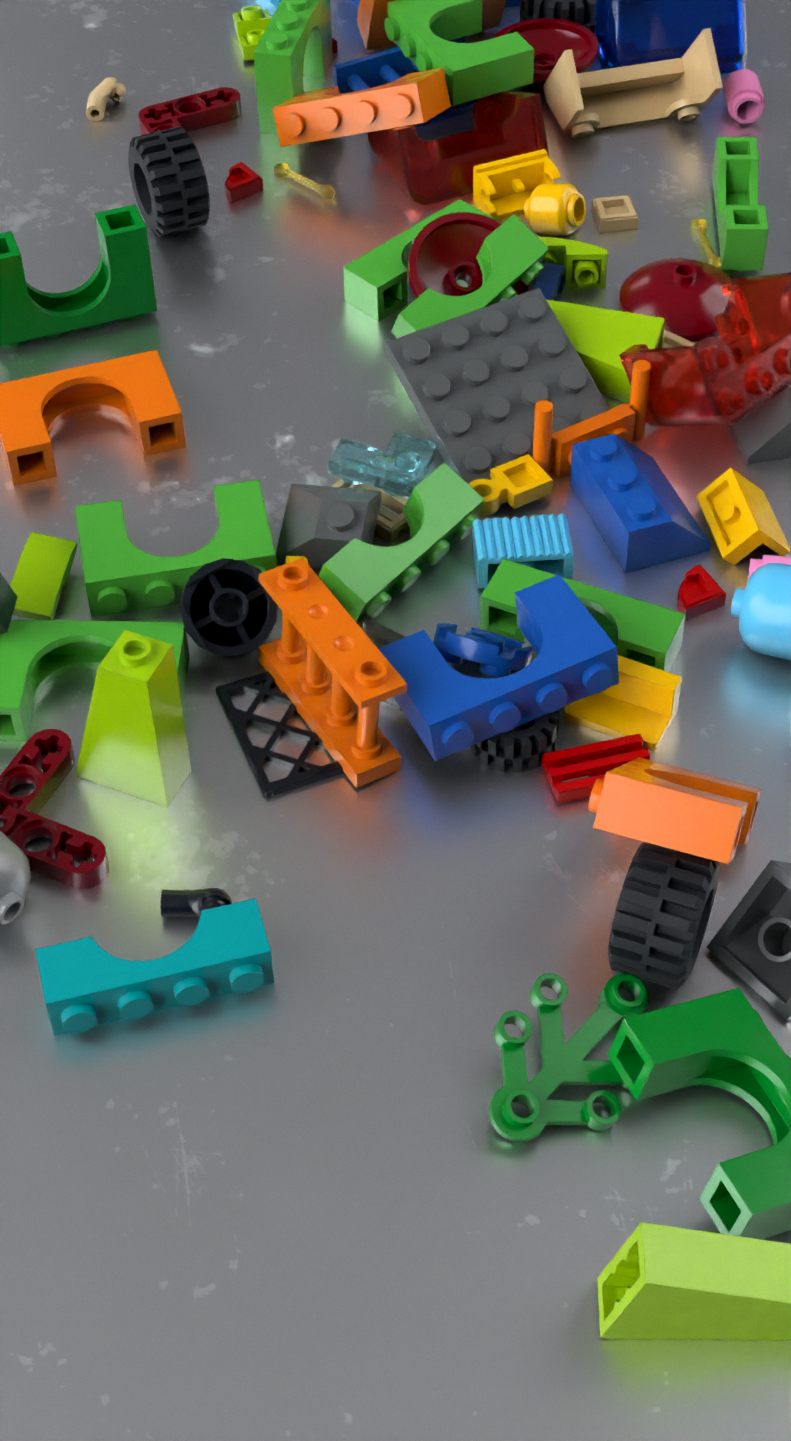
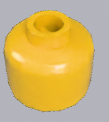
[524,183,586,236]

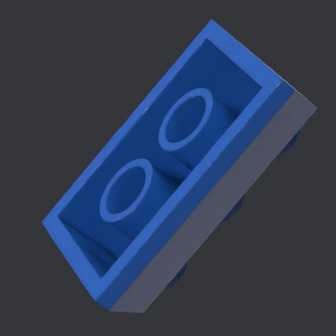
[570,433,711,573]

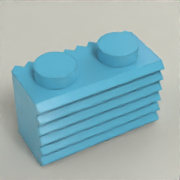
[472,513,574,588]

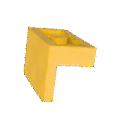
[696,467,791,566]
[564,655,682,750]

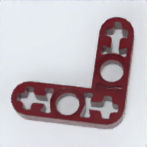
[138,87,242,148]
[0,729,109,889]

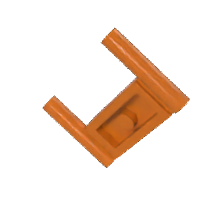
[533,360,651,478]

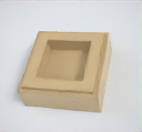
[591,195,639,233]

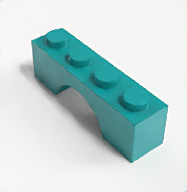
[35,898,274,1036]

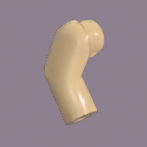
[86,77,126,122]

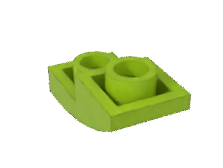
[233,6,271,61]
[535,236,608,289]
[10,532,78,620]

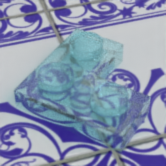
[327,432,437,497]

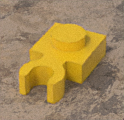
[469,454,553,516]

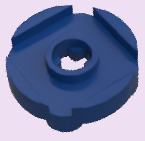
[433,623,534,677]

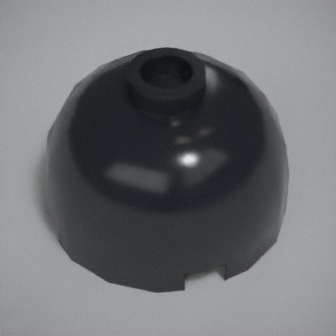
[180,558,278,657]

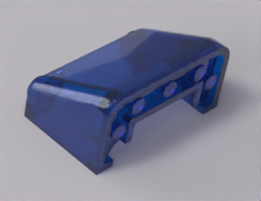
[594,0,747,74]

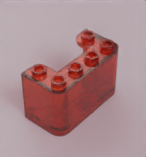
[619,272,791,427]

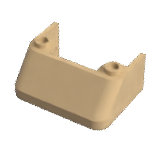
[543,28,723,139]

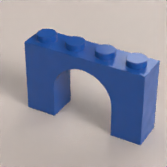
[378,574,619,761]

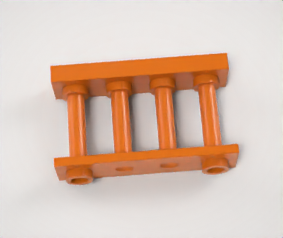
[258,558,407,788]

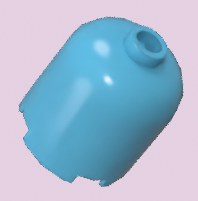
[731,563,791,661]

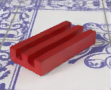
[542,734,650,804]

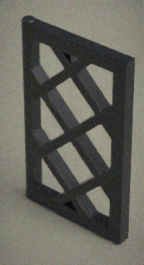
[215,671,344,799]

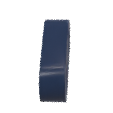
[533,262,565,301]

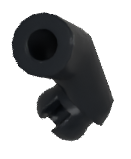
[160,888,232,917]

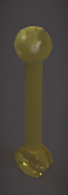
[274,163,335,200]
[691,219,721,268]

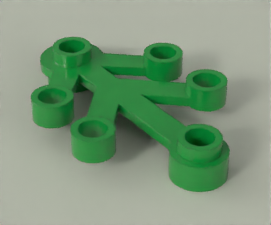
[489,973,648,1142]

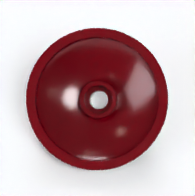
[493,18,599,85]
[407,212,529,298]
[619,258,743,342]

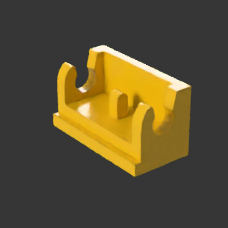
[473,149,561,221]

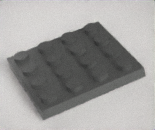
[384,288,610,484]

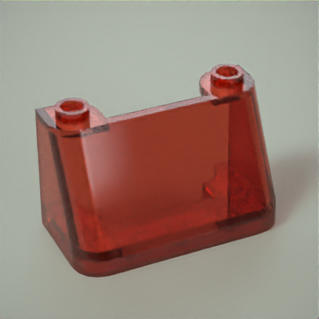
[367,91,549,205]

